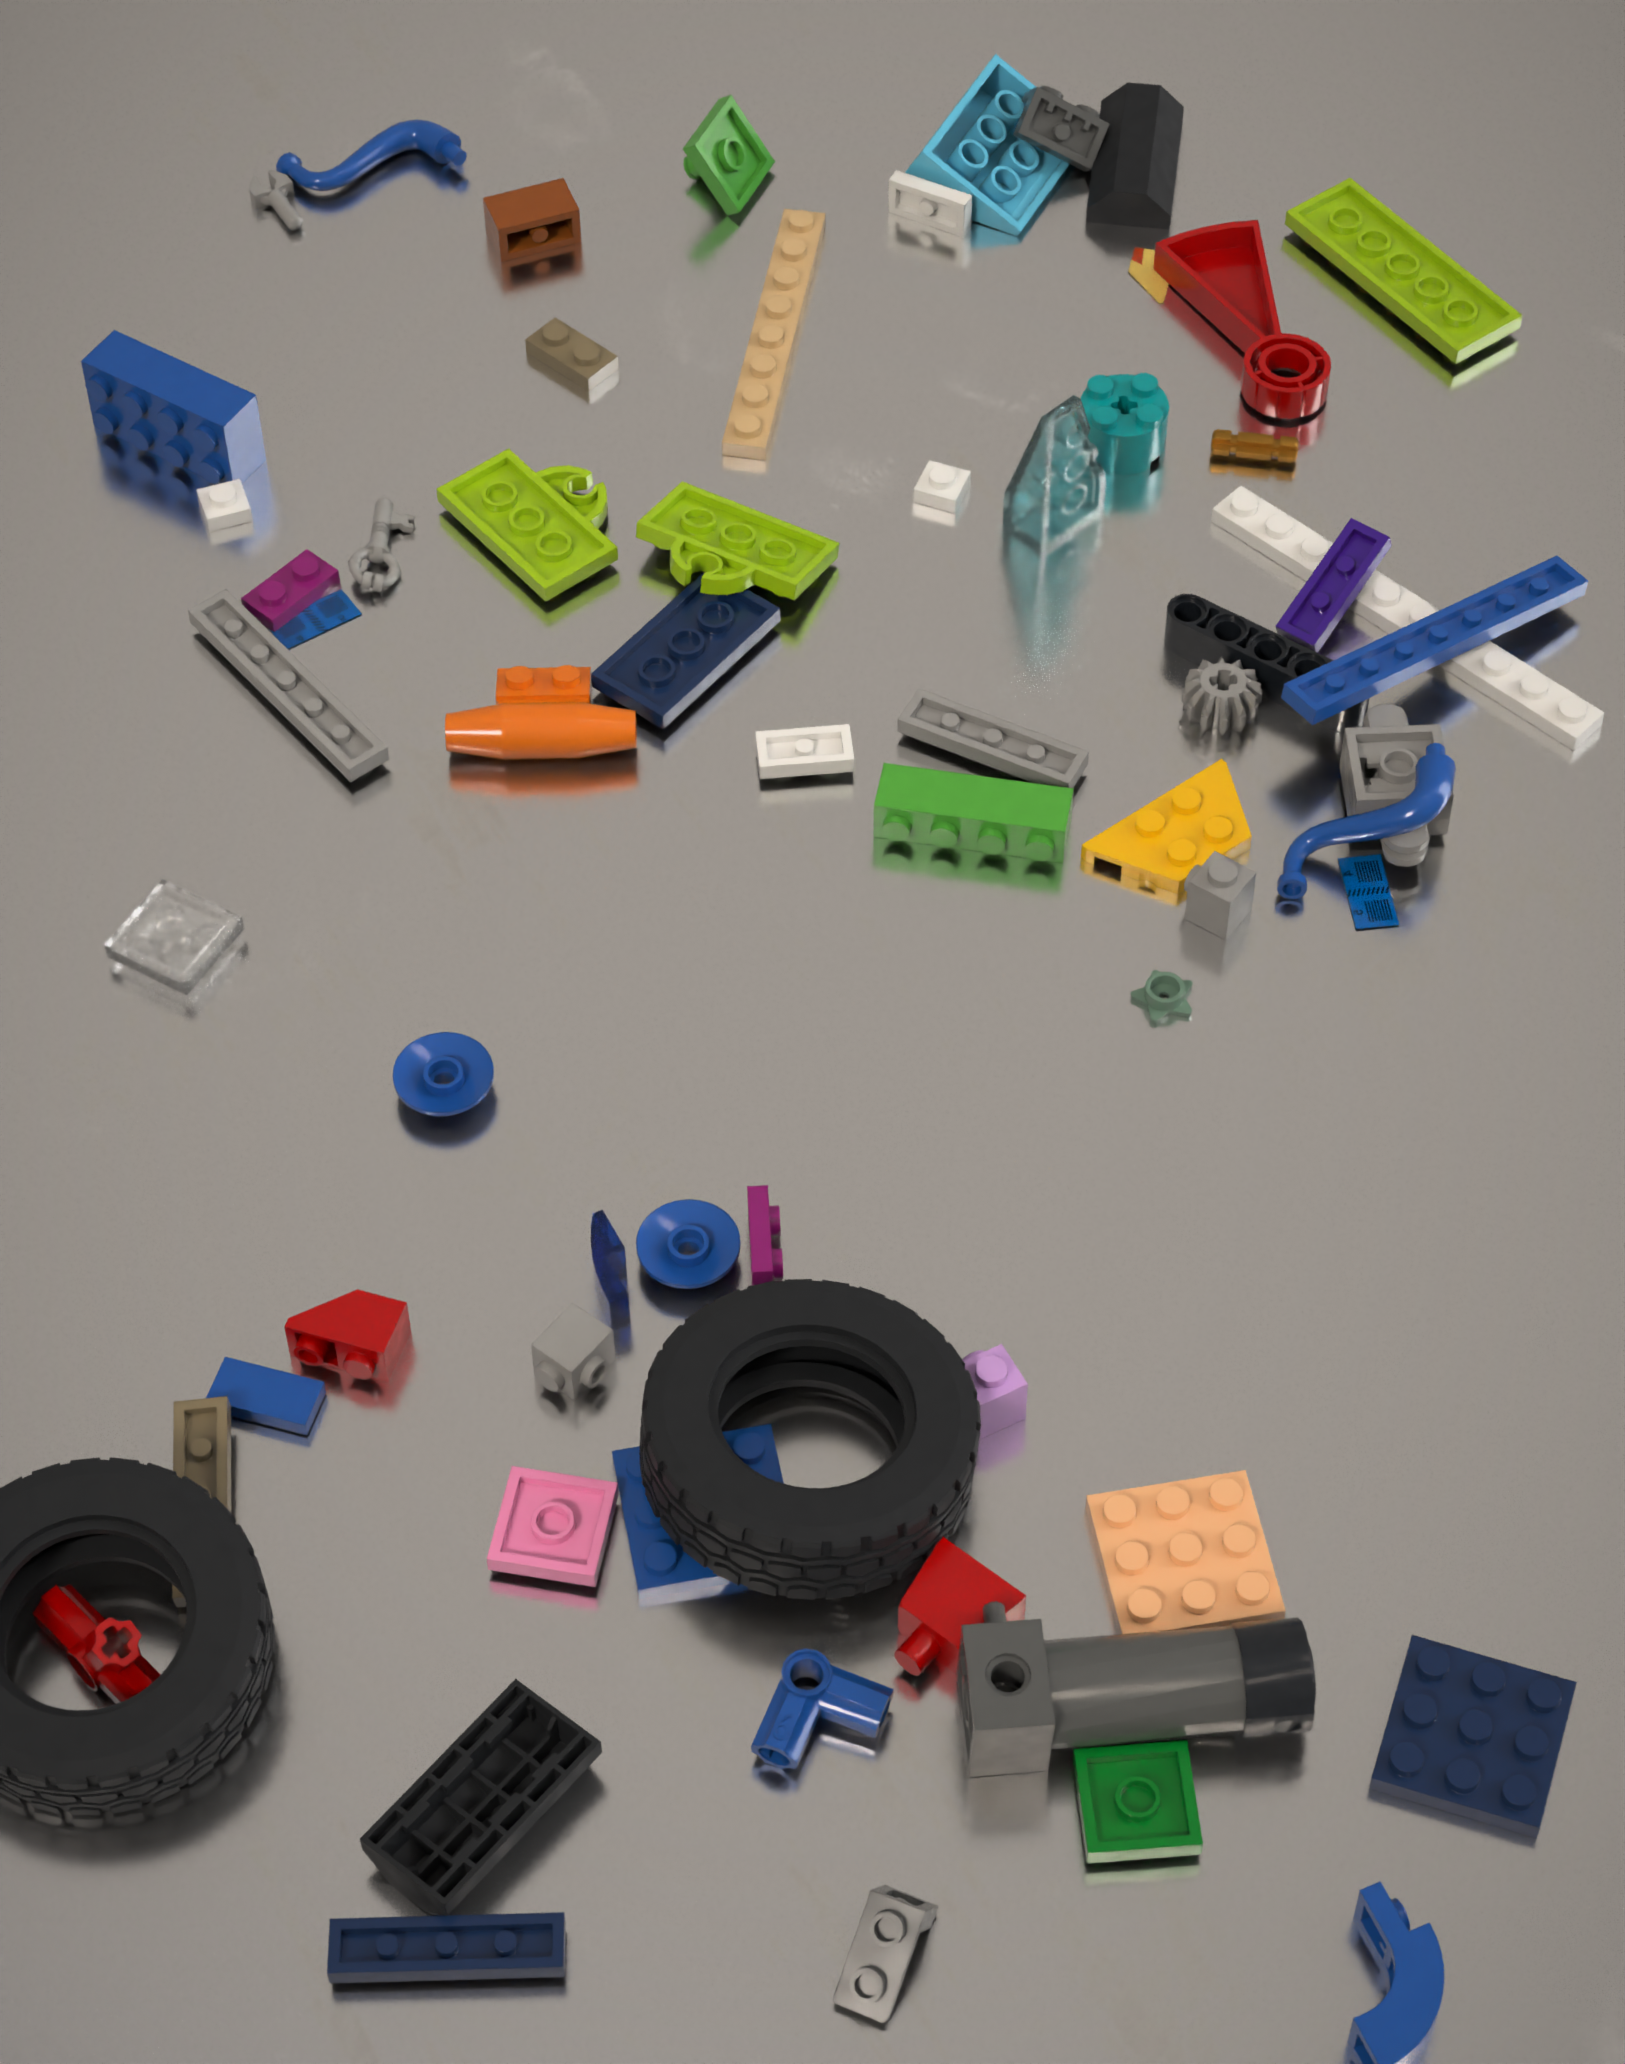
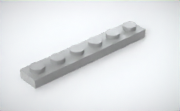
[188,589,389,782]

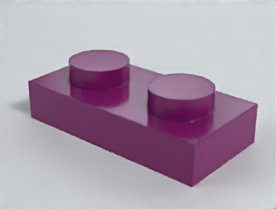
[241,549,340,633]
[747,1185,783,1285]

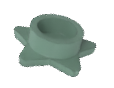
[1131,970,1193,1023]

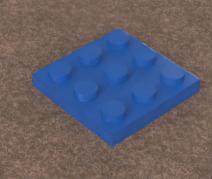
[612,1424,784,1599]

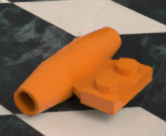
[445,665,637,760]

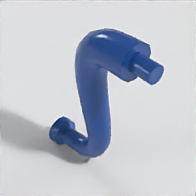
[276,120,467,191]
[1277,743,1456,900]

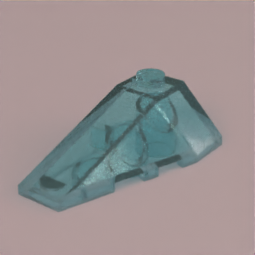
[1003,395,1106,554]

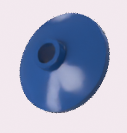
[393,1032,494,1116]
[636,1199,740,1289]

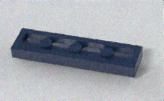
[327,1912,566,1983]

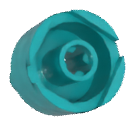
[1077,373,1169,475]

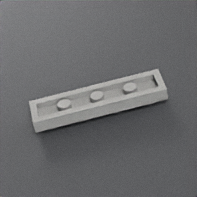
[897,688,1089,788]

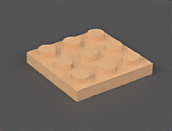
[1085,1470,1286,1634]

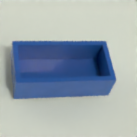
[81,330,266,484]

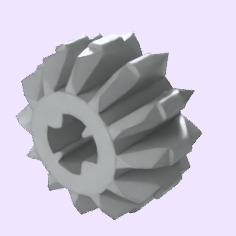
[1181,656,1262,736]

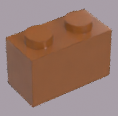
[483,178,582,262]

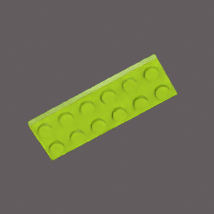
[1285,178,1523,364]

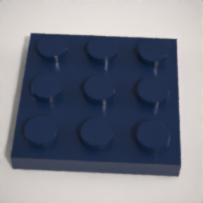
[1369,1635,1577,1839]

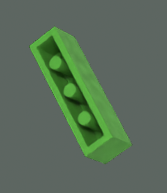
[874,763,1074,863]

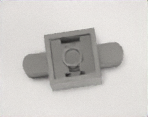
[1339,703,1454,867]

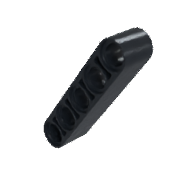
[1164,594,1369,733]

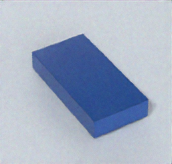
[206,1357,326,1435]

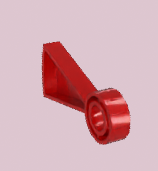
[1153,220,1331,419]

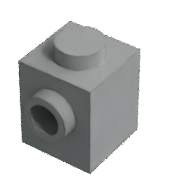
[1184,851,1256,940]
[531,1302,616,1401]

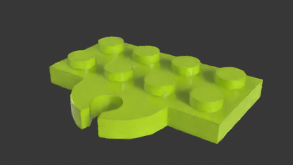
[437,448,618,601]
[636,481,839,600]

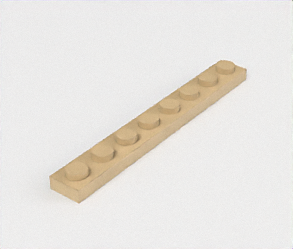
[722,209,826,461]

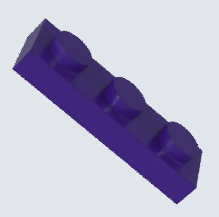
[1275,518,1392,653]

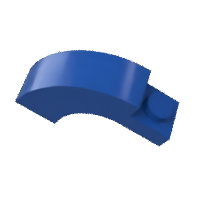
[1347,1881,1445,2064]

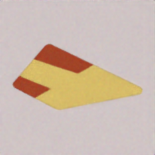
[1128,247,1169,303]

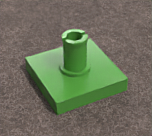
[683,95,775,216]

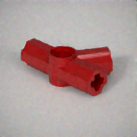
[33,1584,161,1704]

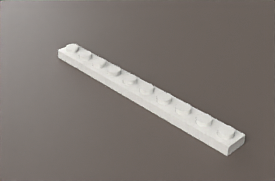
[1211,486,1604,751]

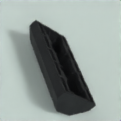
[1086,83,1184,229]
[360,1679,602,1916]

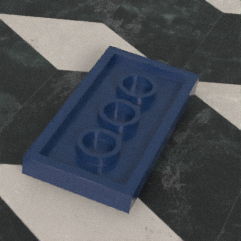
[591,571,781,729]

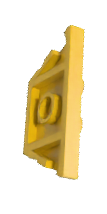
[1081,759,1252,894]

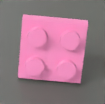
[487,1466,619,1587]

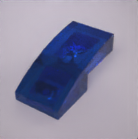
[591,1210,631,1331]

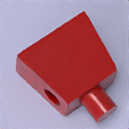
[894,1537,1026,1676]

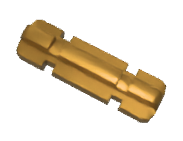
[1211,429,1299,463]

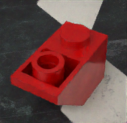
[284,1289,411,1382]

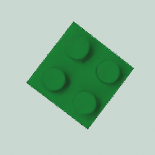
[1073,1740,1203,1864]

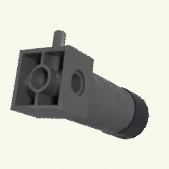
[956,1601,1316,1777]

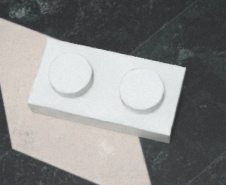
[888,170,972,238]
[755,724,854,779]

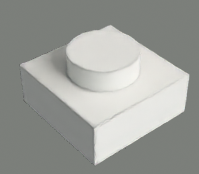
[913,460,971,514]
[196,479,253,532]

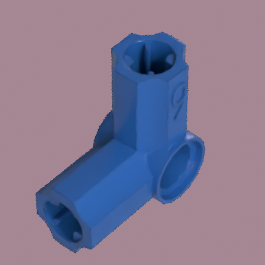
[751,1648,894,1770]

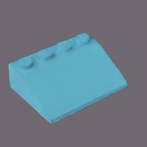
[905,54,1069,236]

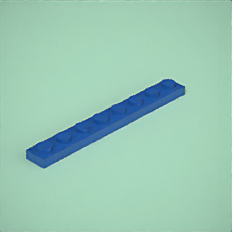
[1281,555,1589,725]

